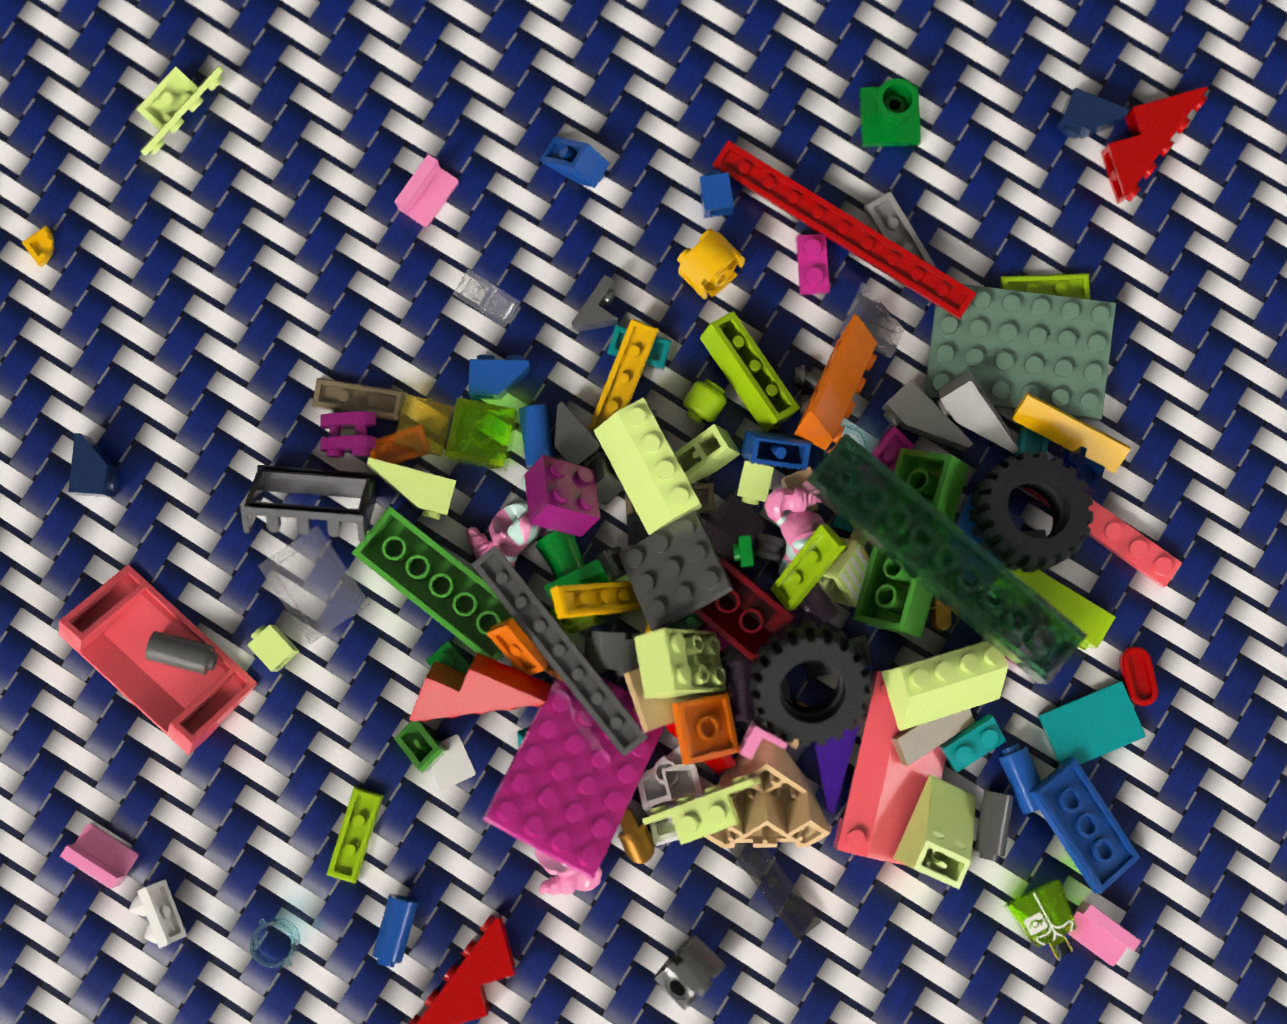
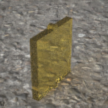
[394,394,453,457]

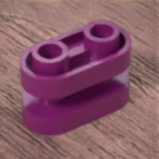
[320,411,376,458]

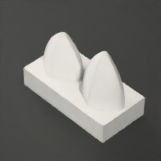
[129,879,187,948]

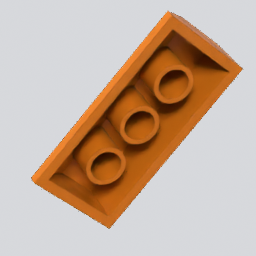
[794,314,877,450]

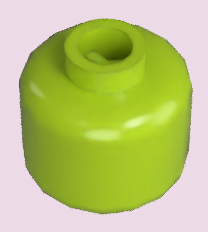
[683,379,727,424]

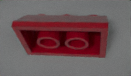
[694,558,797,661]

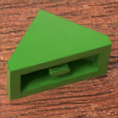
[394,721,448,773]

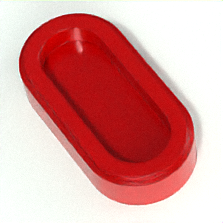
[1119,647,1158,706]

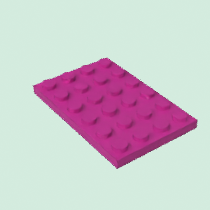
[483,676,665,879]

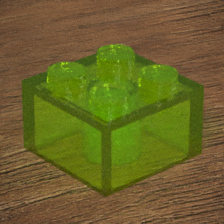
[445,397,518,472]

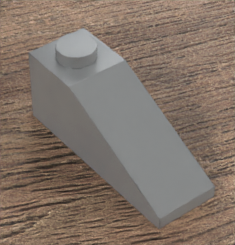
[937,371,1019,453]
[882,380,973,452]

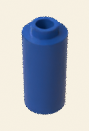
[518,404,555,468]
[998,743,1041,814]
[372,894,418,967]

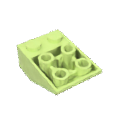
[634,628,727,698]
[893,775,976,889]

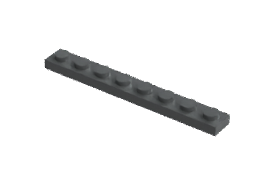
[471,545,648,757]

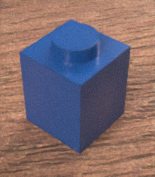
[699,170,734,219]

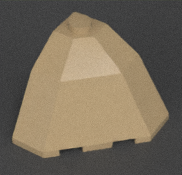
[705,738,831,848]

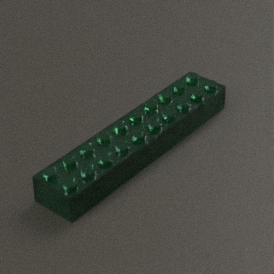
[801,433,1087,684]

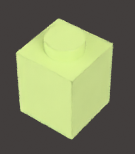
[737,459,774,505]
[247,624,300,672]

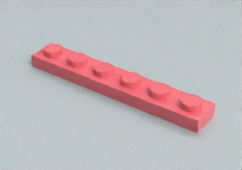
[1021,487,1182,588]

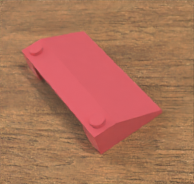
[58,564,258,755]
[833,671,946,866]

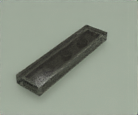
[728,843,821,941]

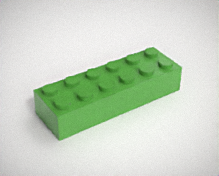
[853,448,969,638]
[352,506,524,662]

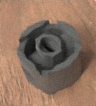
[584,630,645,676]
[653,934,726,1010]

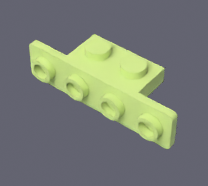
[136,66,224,156]
[642,774,761,845]

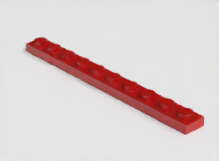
[712,141,977,320]

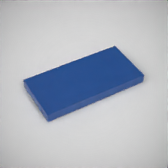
[1028,757,1140,894]

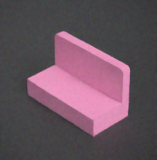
[394,154,459,228]
[739,719,788,759]
[60,823,139,889]
[1063,901,1141,966]

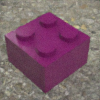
[524,455,600,537]

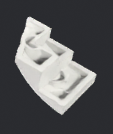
[638,746,705,846]

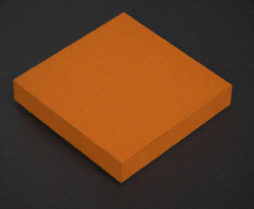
[671,692,740,765]

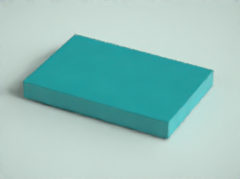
[1037,681,1146,766]

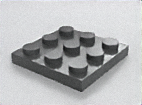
[618,510,734,632]

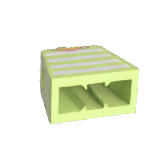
[818,530,870,608]

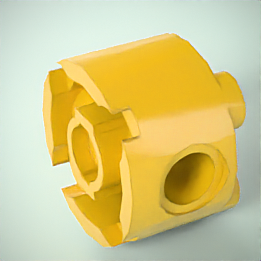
[677,228,745,300]

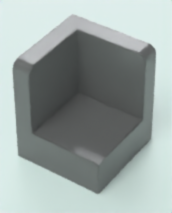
[587,454,624,505]

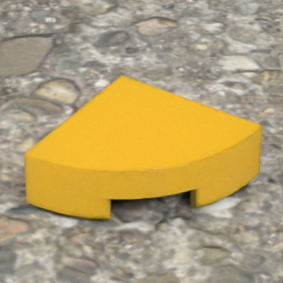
[22,225,54,268]

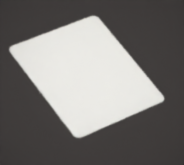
[431,734,476,790]

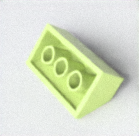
[593,397,702,536]
[882,637,1008,731]

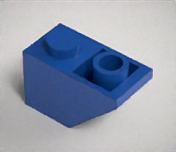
[469,355,531,400]

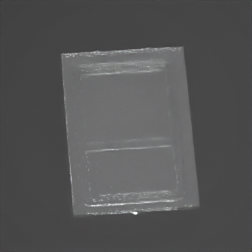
[258,526,370,644]

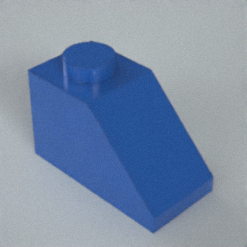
[540,136,610,188]

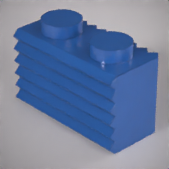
[741,429,811,471]

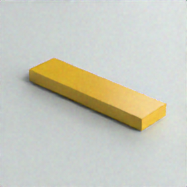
[588,318,659,430]
[1011,392,1131,473]
[550,581,642,619]

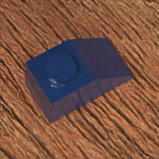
[1056,87,1130,139]
[68,433,119,498]

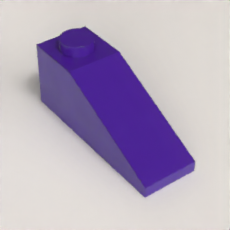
[813,726,859,814]

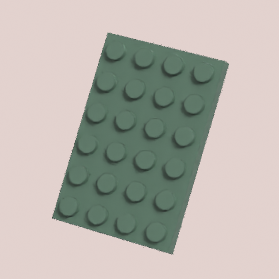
[924,284,1116,420]

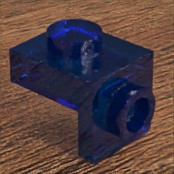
[1062,446,1105,496]

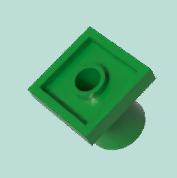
[859,78,921,147]
[535,531,609,604]

